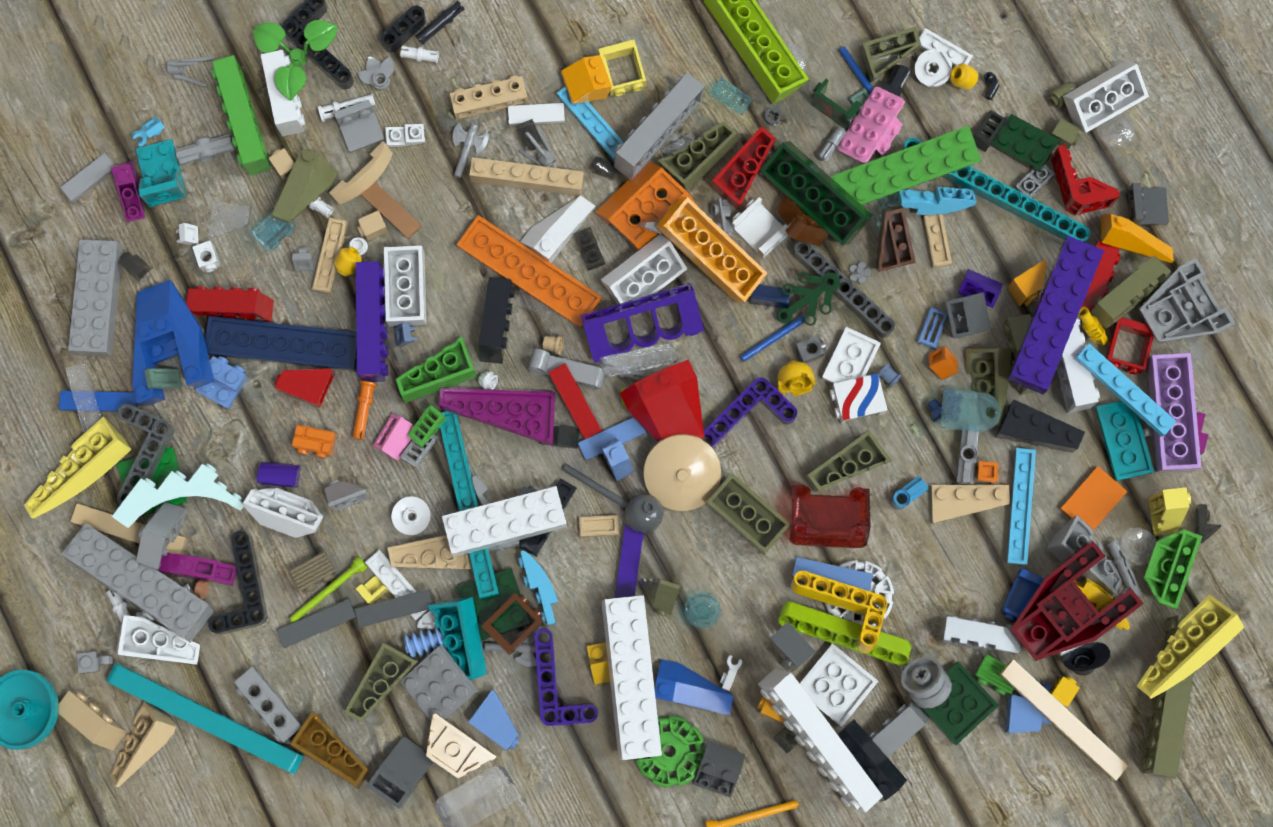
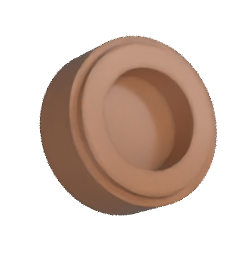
[194,580,209,600]

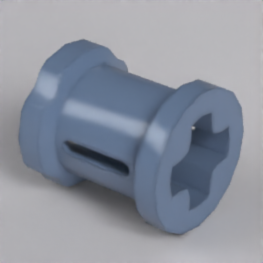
[878,363,902,388]

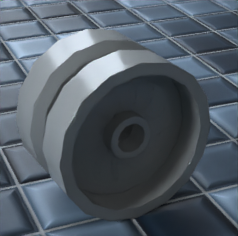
[901,656,952,708]

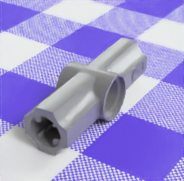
[176,134,235,166]
[956,425,979,485]

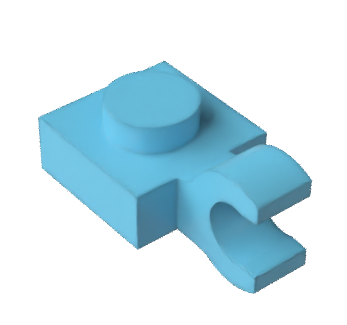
[131,116,165,147]

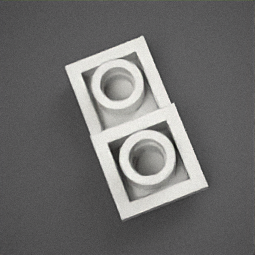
[385,124,425,147]

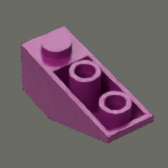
[111,160,146,222]

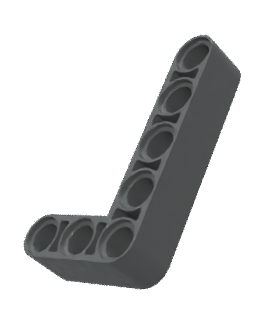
[117,404,174,505]

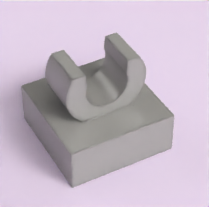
[292,248,315,271]

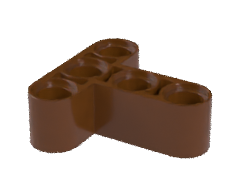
[775,195,829,246]

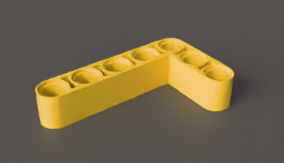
[791,571,887,653]

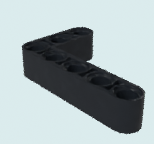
[282,0,354,90]
[208,531,268,634]

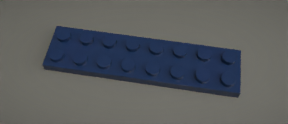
[205,316,357,371]

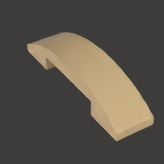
[329,141,393,205]

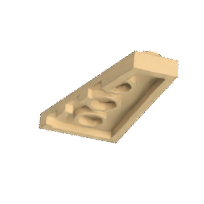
[931,485,1010,524]
[388,535,472,570]

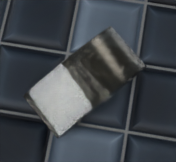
[573,227,605,271]

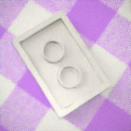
[822,327,881,384]

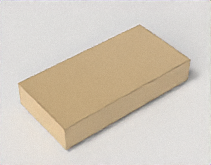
[579,515,619,537]

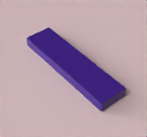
[615,524,644,598]

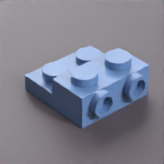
[195,356,248,409]

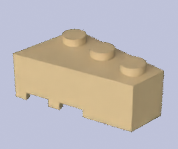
[58,691,127,751]

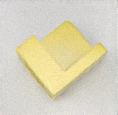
[356,576,388,605]

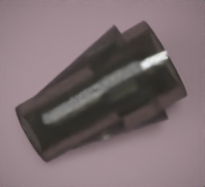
[589,156,617,180]

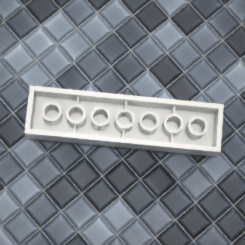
[601,595,662,760]
[758,668,883,812]

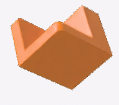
[929,346,958,380]
[975,461,998,485]

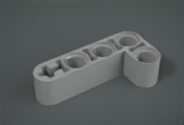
[528,348,606,389]

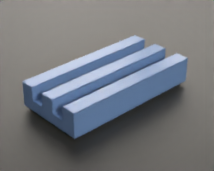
[917,307,948,350]

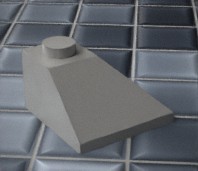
[324,480,371,512]

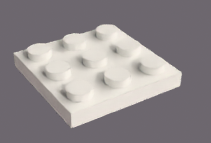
[799,643,878,727]

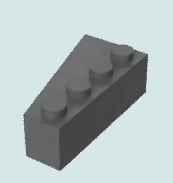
[770,622,816,672]

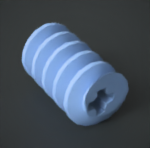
[404,628,447,658]

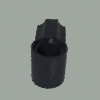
[882,64,910,96]

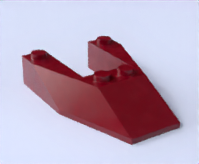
[1010,540,1143,661]

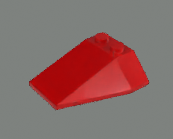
[619,360,705,442]

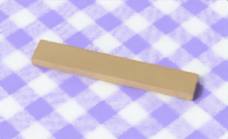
[70,504,187,554]

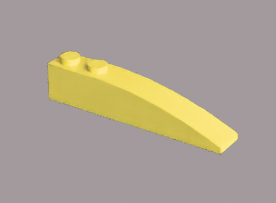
[24,416,132,519]
[1137,594,1244,699]

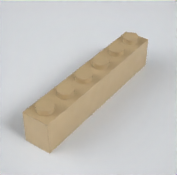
[469,157,585,196]

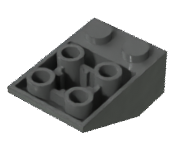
[367,736,434,809]

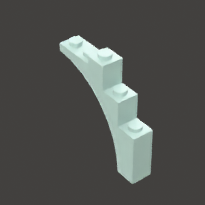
[112,463,243,528]

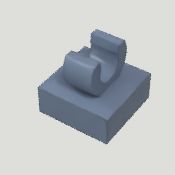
[395,323,417,347]

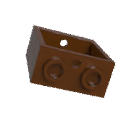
[481,593,544,655]

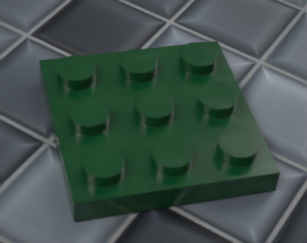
[456,568,530,641]
[920,661,999,746]

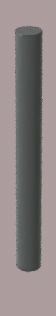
[563,464,629,509]

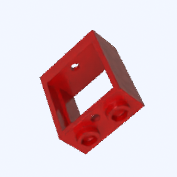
[1105,317,1154,375]

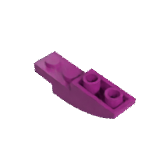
[156,553,237,586]

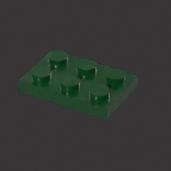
[991,114,1060,172]

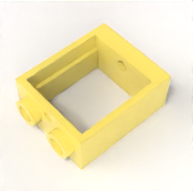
[599,40,646,96]

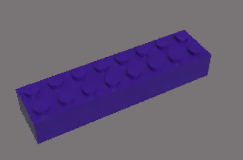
[1007,236,1104,395]

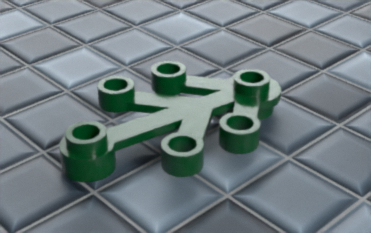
[777,272,840,326]

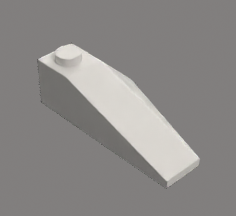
[520,195,595,263]

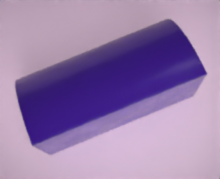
[958,269,1003,308]
[256,462,301,488]

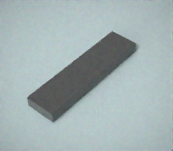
[355,589,433,628]
[277,599,357,648]

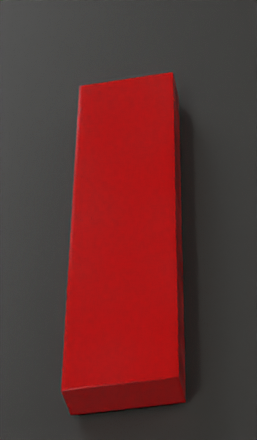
[548,363,602,439]

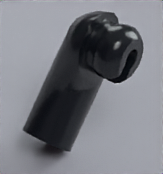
[984,72,1000,101]

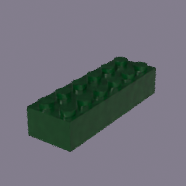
[760,141,873,246]

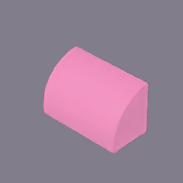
[373,413,414,461]

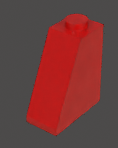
[274,369,335,408]

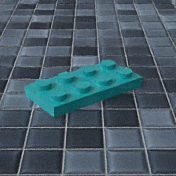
[1095,401,1154,481]

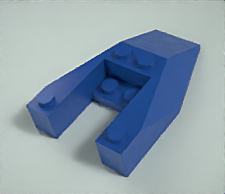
[132,280,215,406]

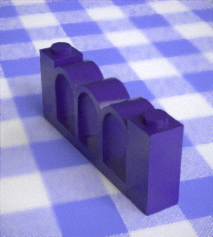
[580,283,704,363]

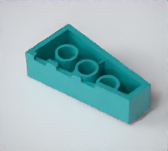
[428,597,487,680]

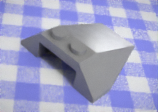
[1139,258,1235,343]

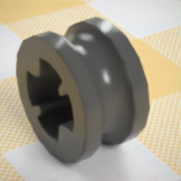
[764,108,782,126]

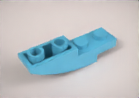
[897,187,977,215]
[518,551,559,626]

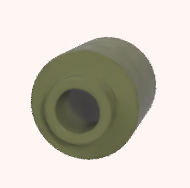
[1048,82,1076,108]

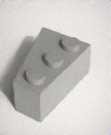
[869,701,929,757]

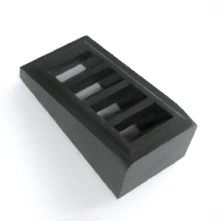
[973,110,1007,152]

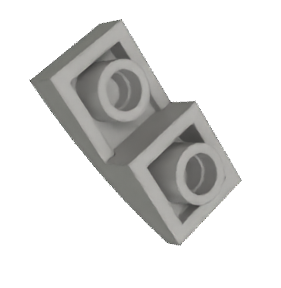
[1015,165,1055,197]

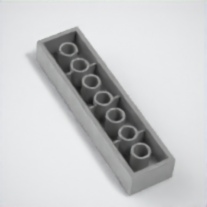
[61,523,214,643]

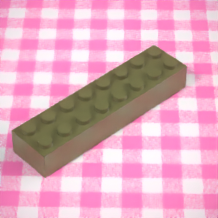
[1141,615,1194,778]

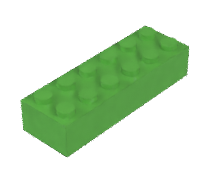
[211,55,272,176]

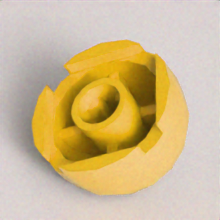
[777,360,816,396]

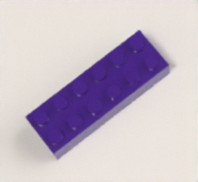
[356,261,389,382]

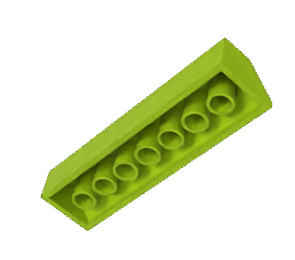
[703,0,809,104]

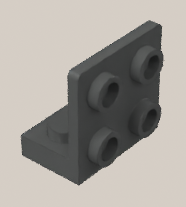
[1127,183,1169,226]

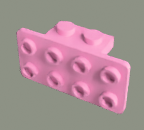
[838,87,905,164]

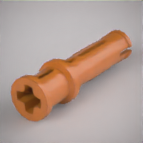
[352,381,377,440]

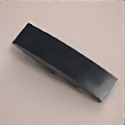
[520,478,577,557]

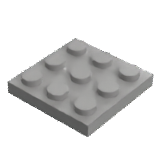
[400,645,478,721]

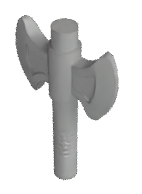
[452,123,489,178]
[485,630,541,667]

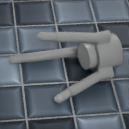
[167,56,215,87]
[519,125,556,167]

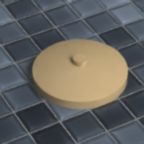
[644,434,721,511]

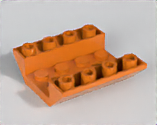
[595,161,697,252]

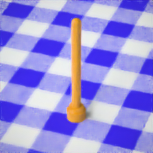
[705,800,799,827]

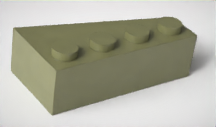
[1091,256,1171,329]

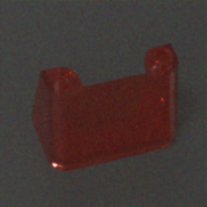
[789,484,871,548]

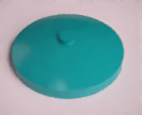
[0,670,59,750]

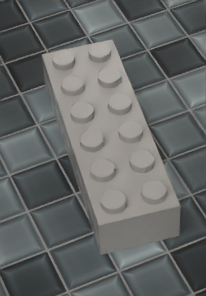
[614,73,705,181]
[68,239,123,357]

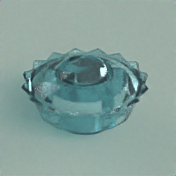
[683,592,722,629]

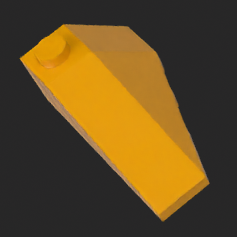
[1100,214,1174,263]

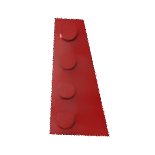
[186,286,274,322]

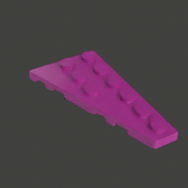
[439,388,555,446]

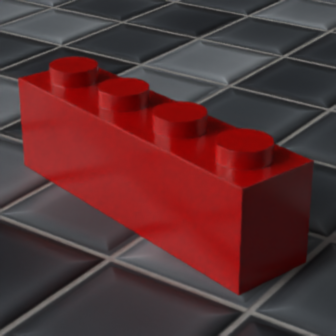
[1082,240,1121,316]

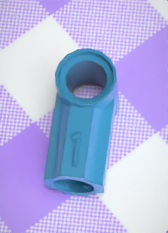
[890,476,929,510]

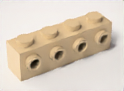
[450,76,528,120]

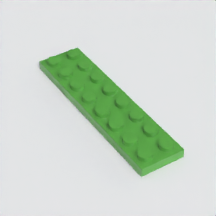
[830,125,982,205]

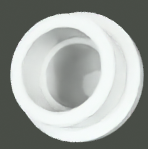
[478,371,498,390]

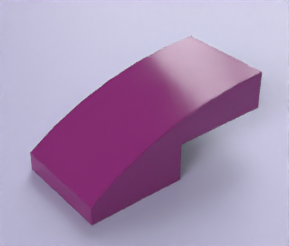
[1196,412,1209,455]

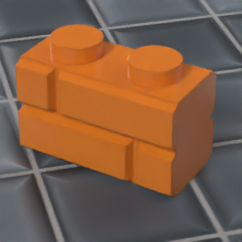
[292,425,337,459]

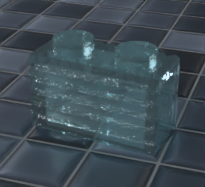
[250,212,296,252]

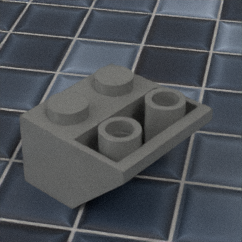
[946,292,991,339]
[694,741,746,797]

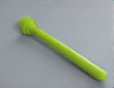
[290,556,368,623]

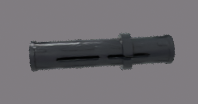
[415,0,465,45]

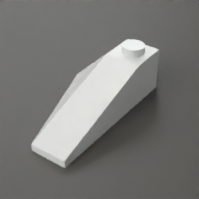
[115,615,200,664]

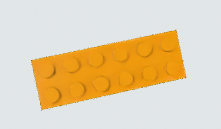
[656,197,767,302]

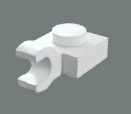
[720,655,742,692]

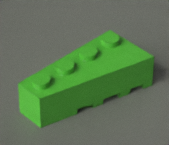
[396,337,477,403]

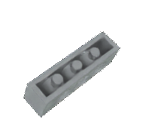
[234,667,303,743]

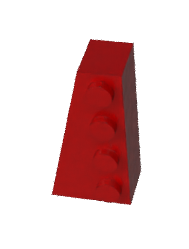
[710,126,776,210]

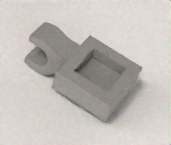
[77,652,113,674]

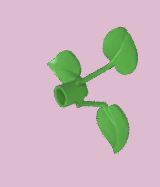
[253,20,338,101]

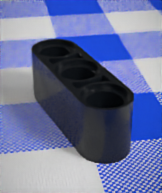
[381,5,427,53]

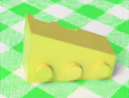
[1148,487,1191,536]

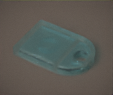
[941,389,1001,432]

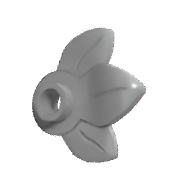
[358,57,394,90]

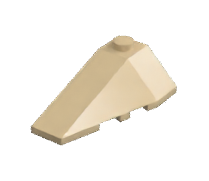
[110,701,176,787]

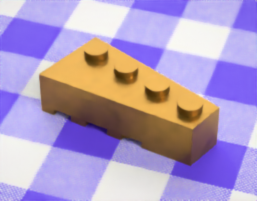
[290,710,370,789]

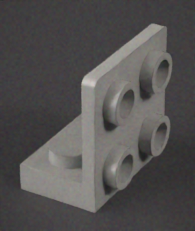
[334,100,384,153]

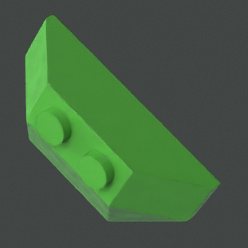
[1143,529,1202,610]

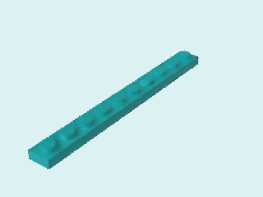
[440,411,499,599]

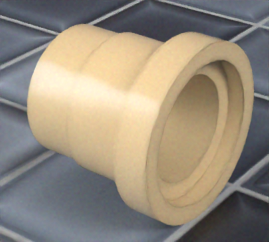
[543,336,564,355]

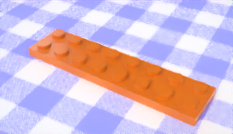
[457,215,602,329]

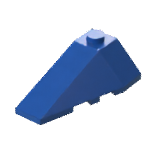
[654,659,734,715]

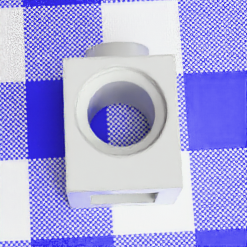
[193,241,221,272]

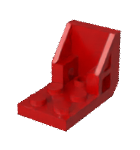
[1050,145,1120,216]

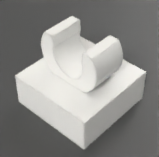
[176,223,199,246]

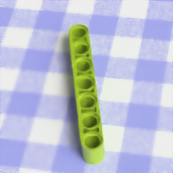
[778,601,912,665]

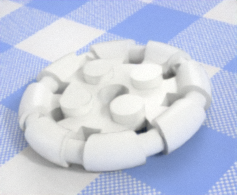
[825,560,894,626]

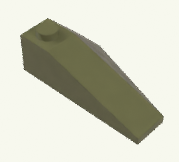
[272,148,338,223]
[966,348,1011,426]
[640,579,680,617]

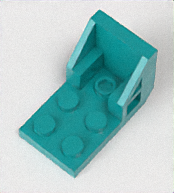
[136,139,186,207]

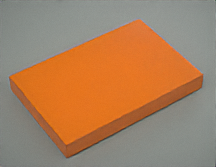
[1060,466,1128,531]

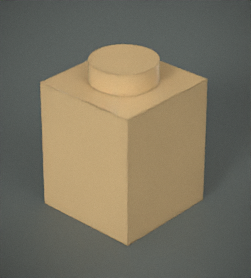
[269,148,295,181]
[357,210,388,241]

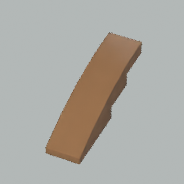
[360,182,422,240]

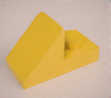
[587,642,610,685]

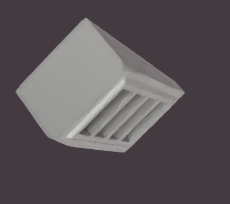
[400,427,439,469]

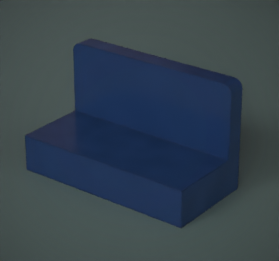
[750,285,790,308]

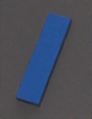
[59,391,137,413]

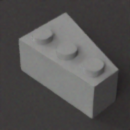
[136,502,187,570]

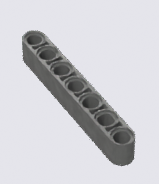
[793,241,895,338]

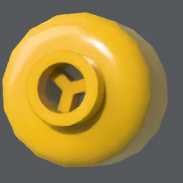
[950,63,978,90]
[334,247,362,276]

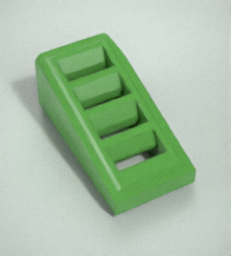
[408,404,447,448]

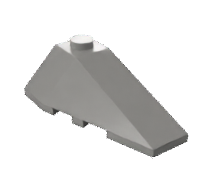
[1047,515,1123,595]

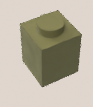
[1051,118,1081,150]

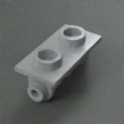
[711,198,734,237]

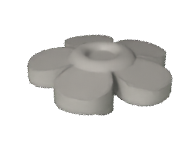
[850,262,871,284]

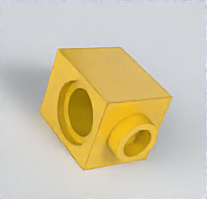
[1049,676,1080,708]

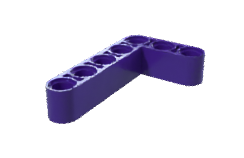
[704,378,797,448]
[535,628,598,726]

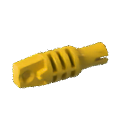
[1078,307,1108,346]

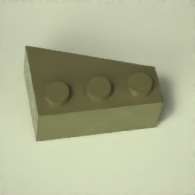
[859,27,921,83]

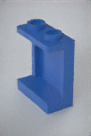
[1000,568,1044,622]

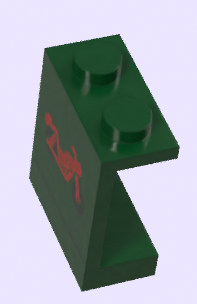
[811,79,862,131]

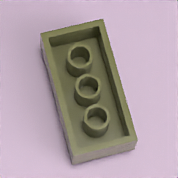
[706,473,791,555]

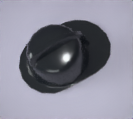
[1062,642,1110,676]

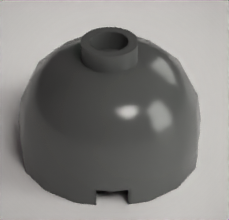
[624,494,664,534]

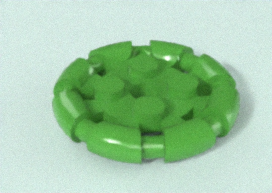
[635,715,705,788]

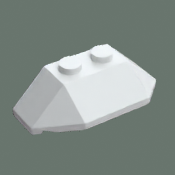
[243,488,323,538]

